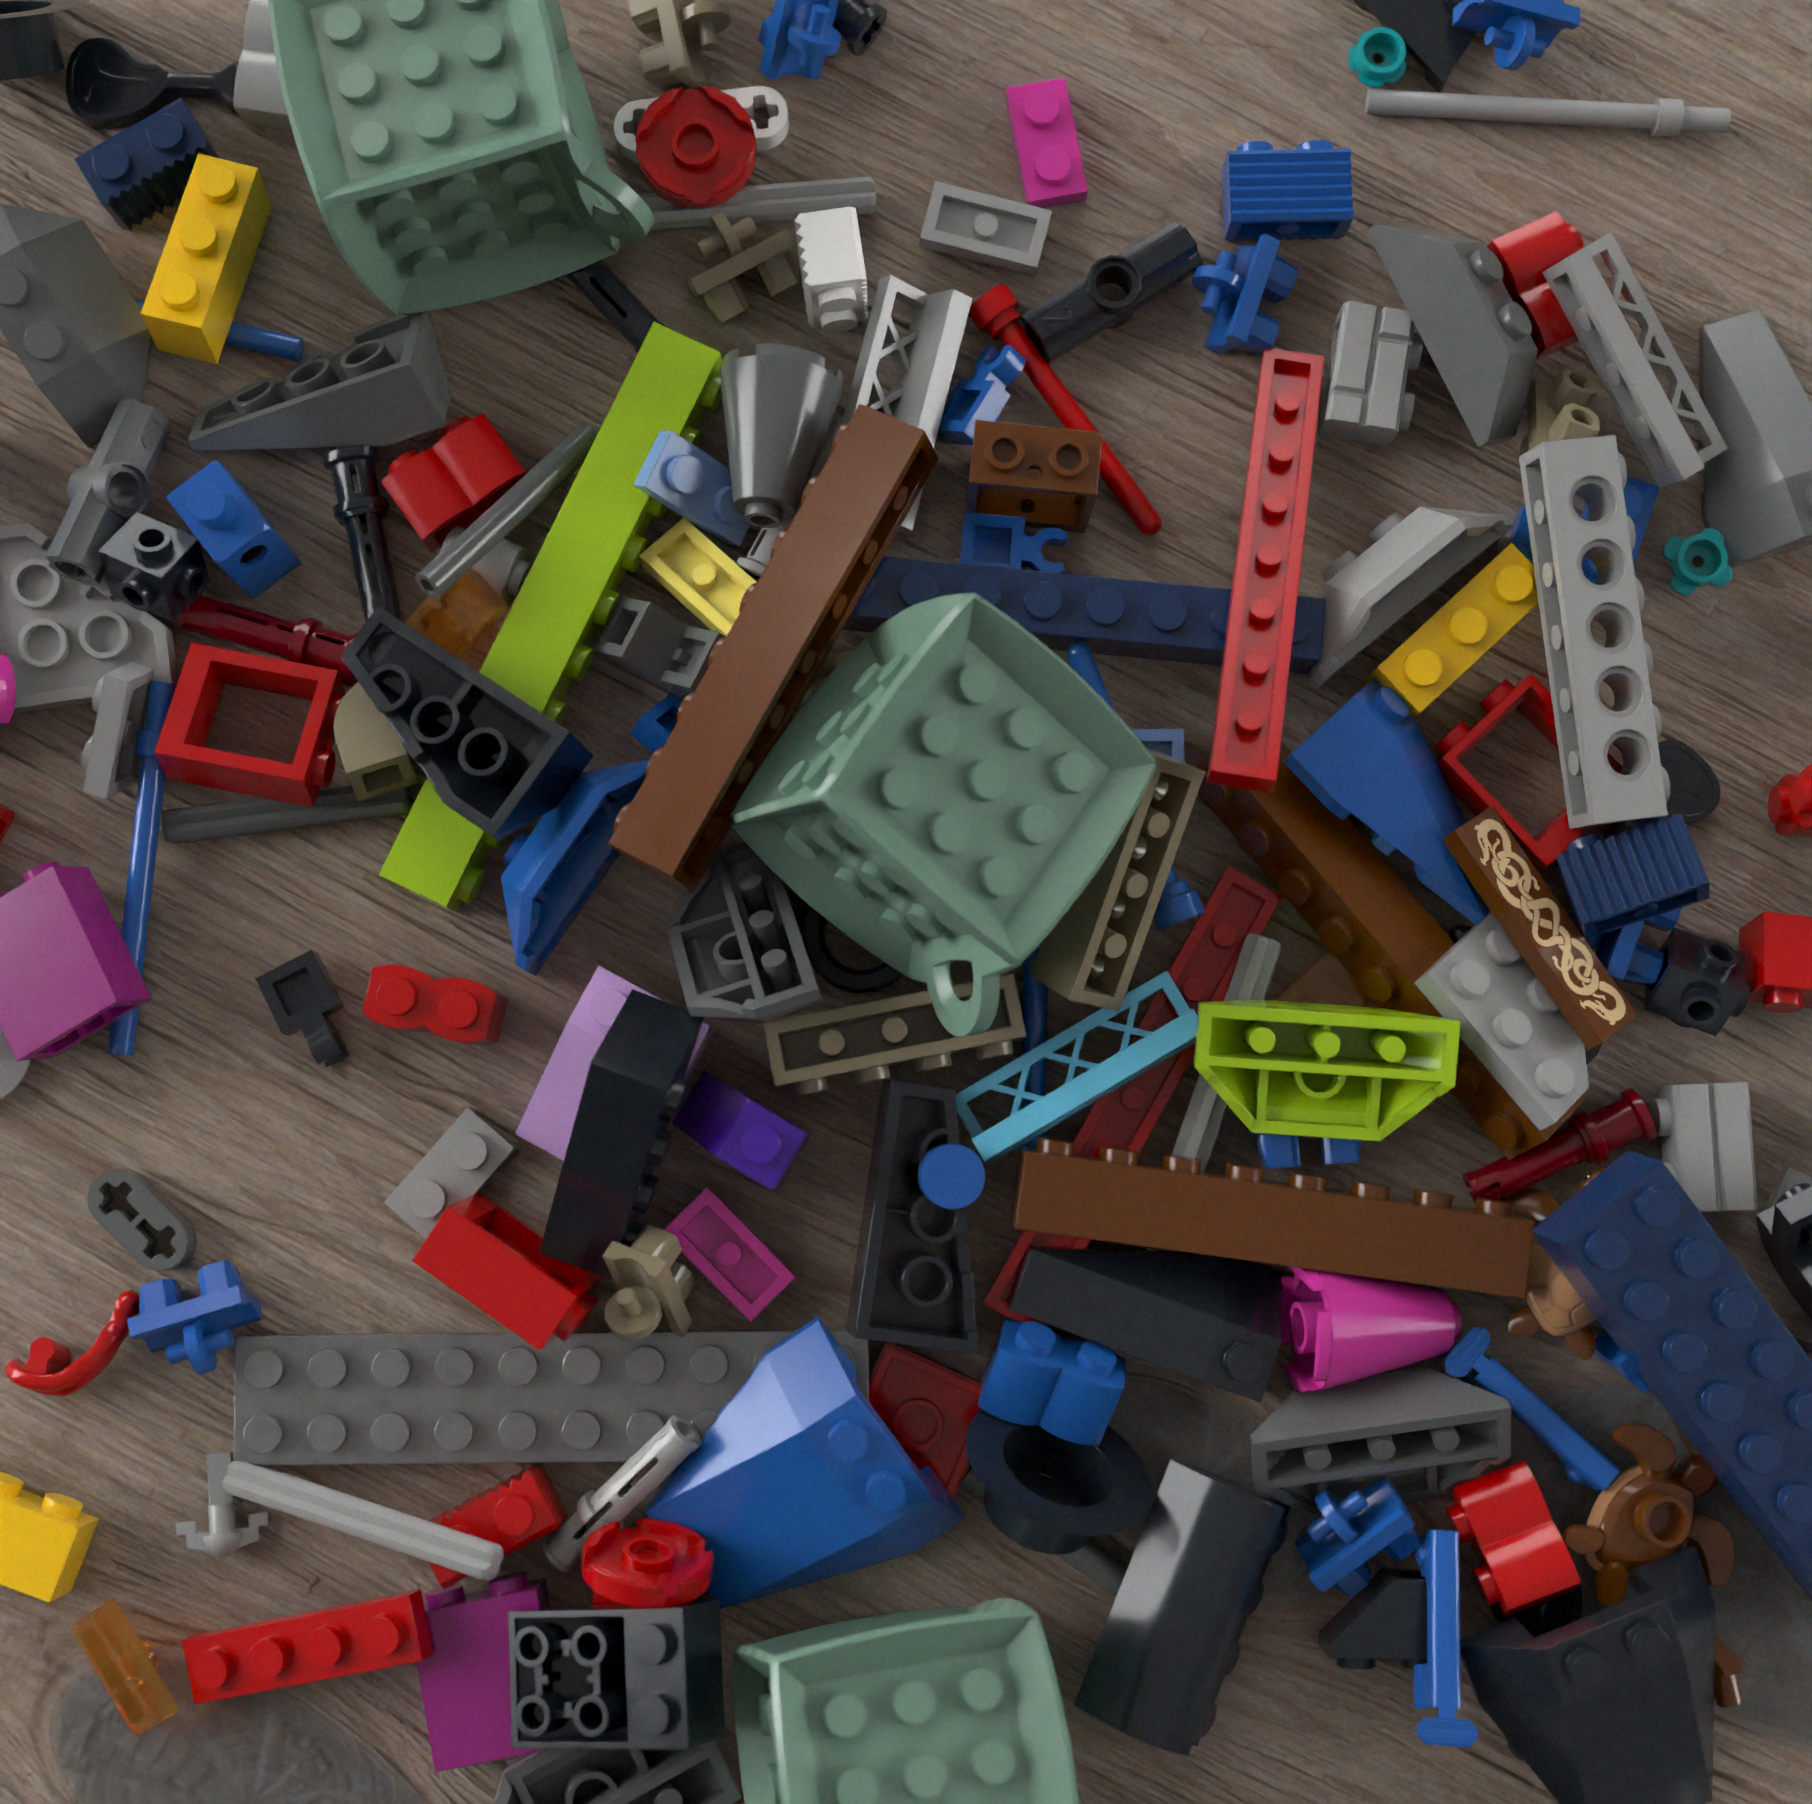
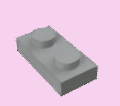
[919,181,1052,276]
[81,662,155,799]
[384,1107,518,1240]

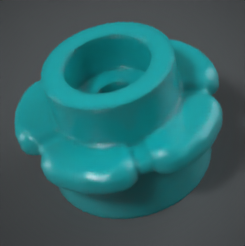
[1348,27,1407,88]

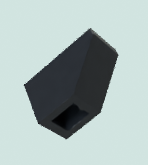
[1319,1568,1427,1669]

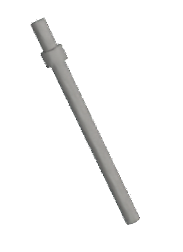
[1365,89,1731,137]

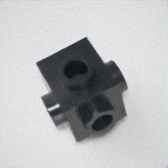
[98,512,210,621]
[1645,927,1751,1036]

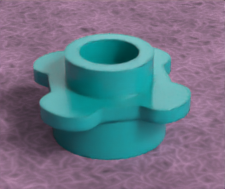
[1662,528,1733,596]

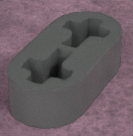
[87,1169,197,1271]

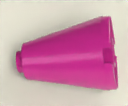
[1281,1266,1462,1393]

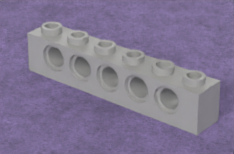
[1519,435,1670,829]

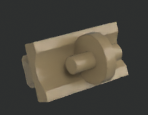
[628,0,731,89]
[685,211,800,323]
[1520,367,1600,456]
[603,1225,696,1341]

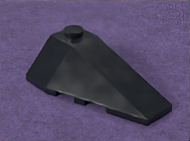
[341,606,593,841]
[1007,1248,1282,1403]

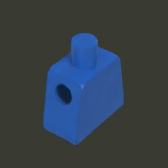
[166,460,302,600]

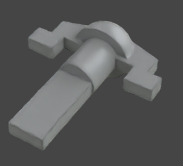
[175,1452,268,1557]

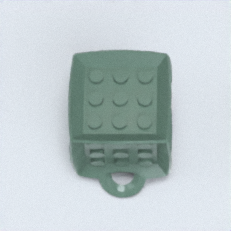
[268,0,654,315]
[730,593,1156,1037]
[732,1598,1079,1804]

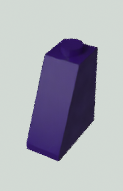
[672,1070,811,1190]

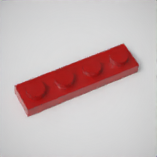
[182,1589,434,1704]

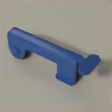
[1444,1327,1620,1491]
[1414,1530,1478,1748]

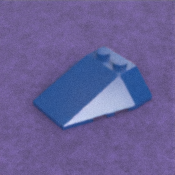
[645,1316,965,1609]

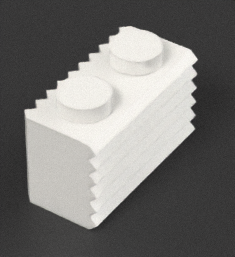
[794,206,868,333]

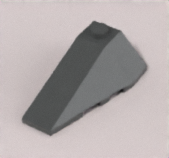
[1699,309,1812,568]
[187,311,451,451]

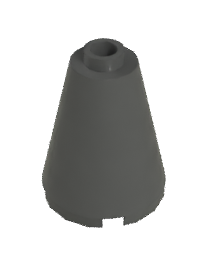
[720,343,843,528]

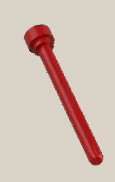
[968,283,1162,536]

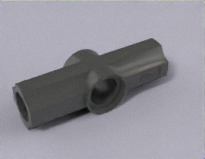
[46,398,171,585]

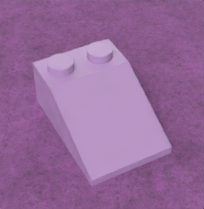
[515,966,715,1161]

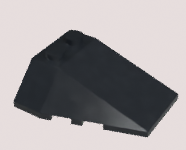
[1460,1545,1716,1804]

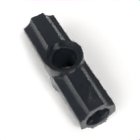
[1021,220,1203,364]

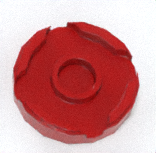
[635,85,757,209]
[581,1518,714,1608]

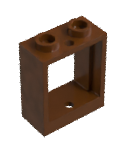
[966,419,1103,533]

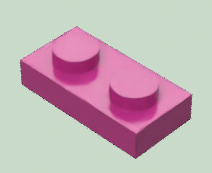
[1005,77,1088,208]
[664,1186,797,1322]

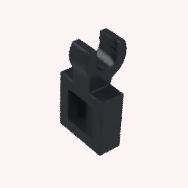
[255,950,350,1067]

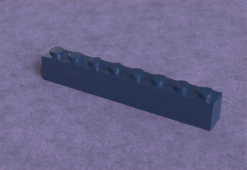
[842,556,1326,674]

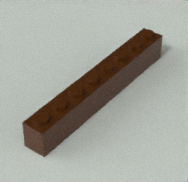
[608,404,939,894]
[1194,740,1586,1160]
[1010,1137,1535,1299]

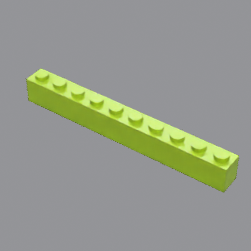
[378,322,722,913]

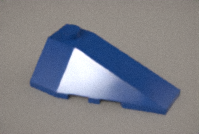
[1283,678,1490,925]

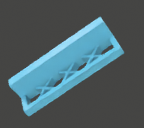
[955,970,1198,1165]

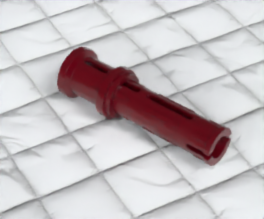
[179,595,358,687]
[1462,1088,1657,1205]

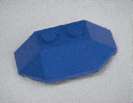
[501,760,649,976]

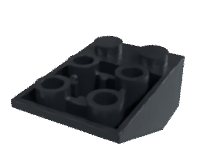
[508,1599,725,1749]

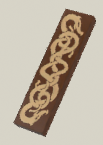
[1441,806,1638,1051]

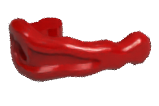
[5,1290,140,1396]

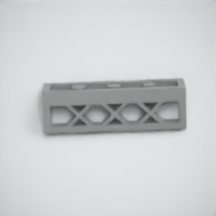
[1542,232,1728,487]
[841,275,972,532]

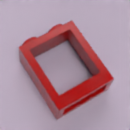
[154,642,346,808]
[1435,673,1622,871]
[411,1192,601,1351]

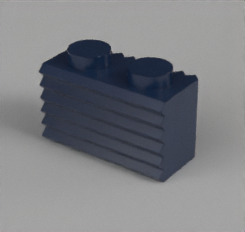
[75,98,220,231]
[1556,814,1709,939]

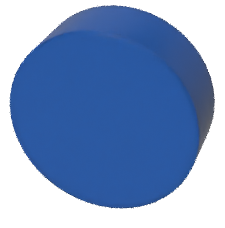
[918,1143,985,1209]

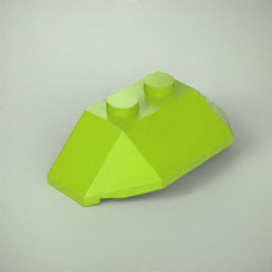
[1194,999,1460,1141]

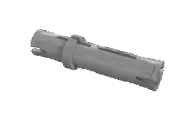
[542,1415,702,1572]

